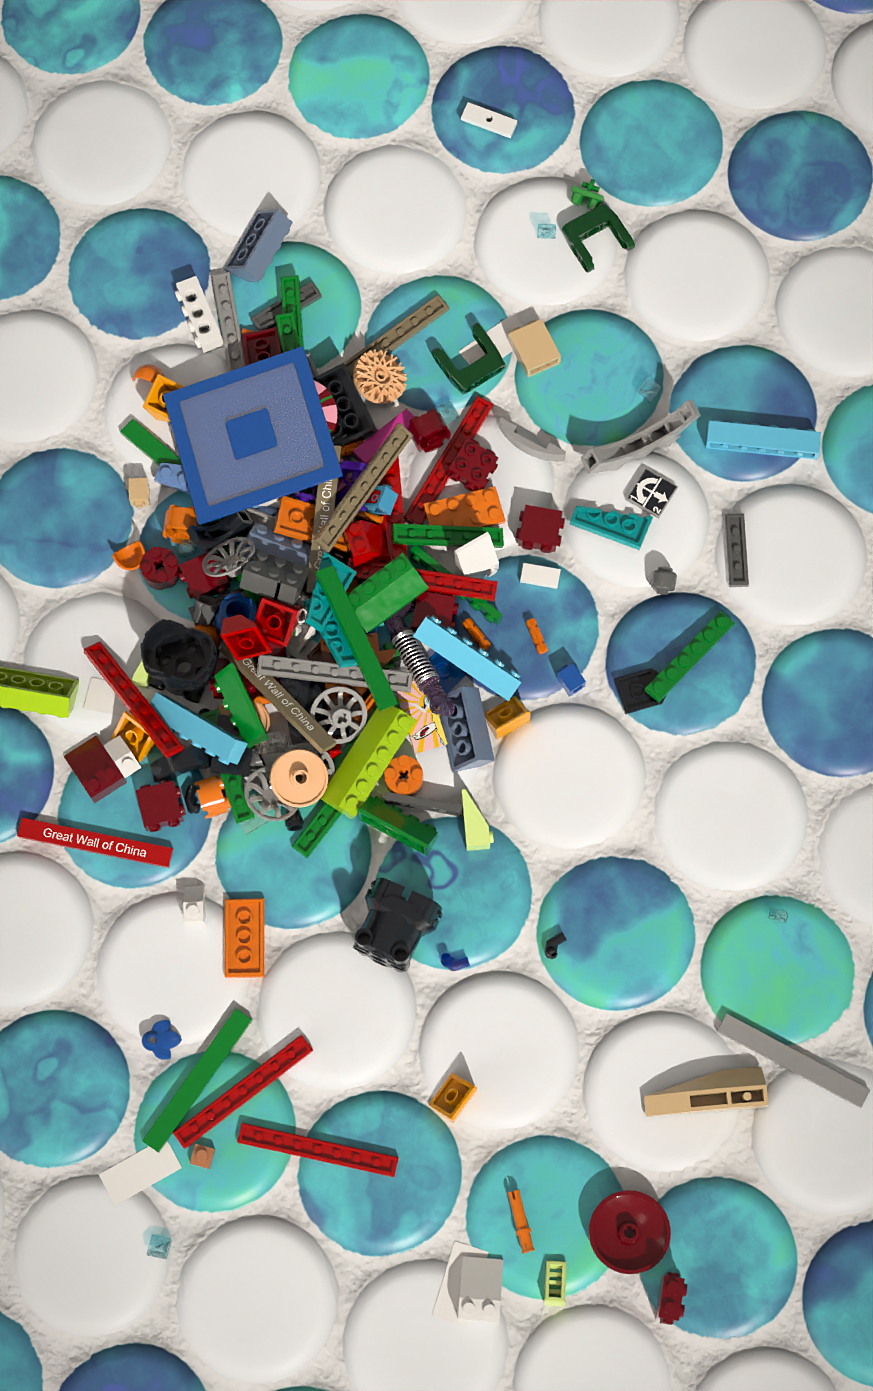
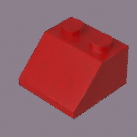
[344,520,391,568]
[254,596,303,647]
[221,614,272,661]

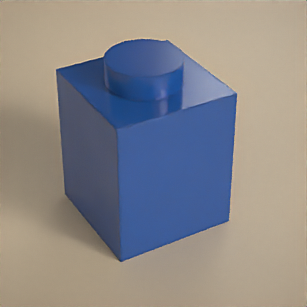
[557,663,586,697]

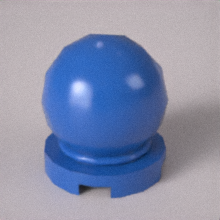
[215,593,257,634]

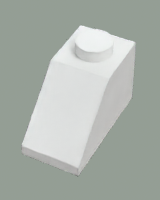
[103,735,141,778]
[183,886,206,926]

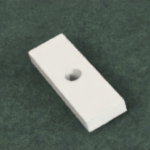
[461,102,517,139]

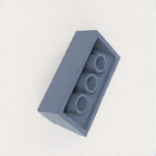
[224,209,293,282]
[242,523,311,586]
[436,686,495,772]

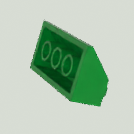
[347,553,429,634]
[214,663,270,748]
[358,796,438,856]

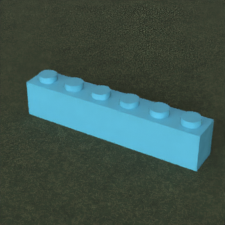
[706,419,821,460]
[413,615,522,701]
[150,692,248,765]

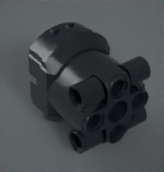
[140,619,220,704]
[353,878,442,973]

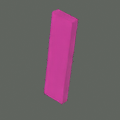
[352,408,415,464]

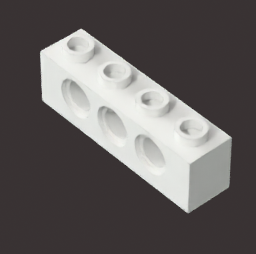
[175,276,224,353]

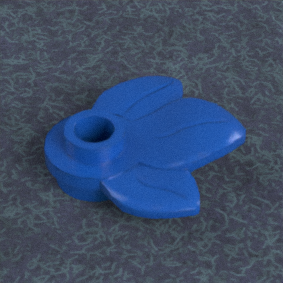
[142,1020,182,1060]

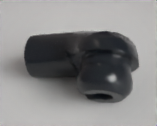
[184,785,200,814]
[544,932,566,959]

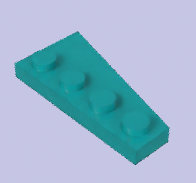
[569,506,653,551]
[305,552,357,632]
[303,599,358,668]

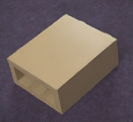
[508,319,561,378]

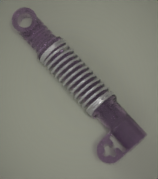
[383,599,455,717]

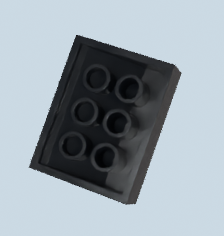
[313,363,378,447]
[279,677,350,746]

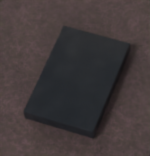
[210,714,254,777]

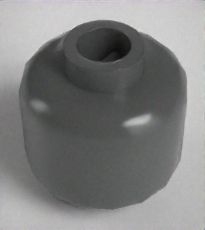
[651,567,677,595]

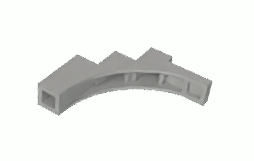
[581,400,701,474]

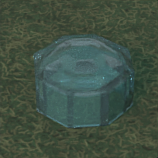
[177,540,197,560]
[768,908,788,924]

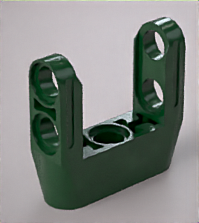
[562,204,635,273]
[431,323,506,395]

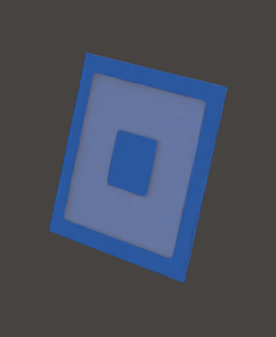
[163,346,343,525]

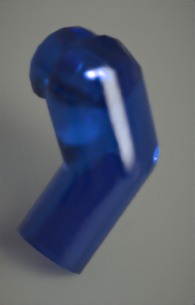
[441,953,470,971]

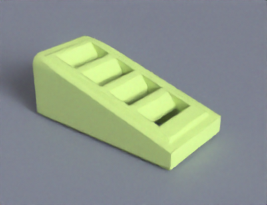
[131,661,151,688]
[544,1261,567,1306]

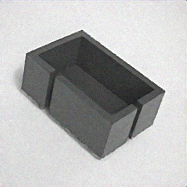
[240,549,310,606]

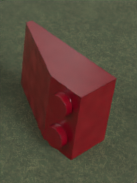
[242,327,282,366]
[64,736,127,804]

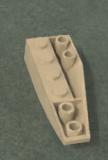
[644,1067,769,1117]

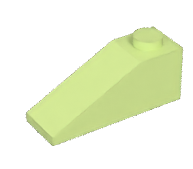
[462,789,494,851]

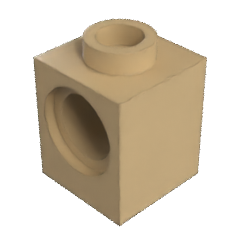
[129,478,150,508]

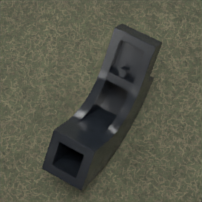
[186,510,254,551]
[150,747,212,783]

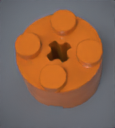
[163,505,202,545]
[384,755,423,797]
[194,775,231,819]

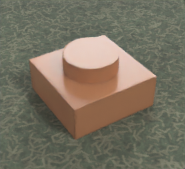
[190,1144,215,1169]

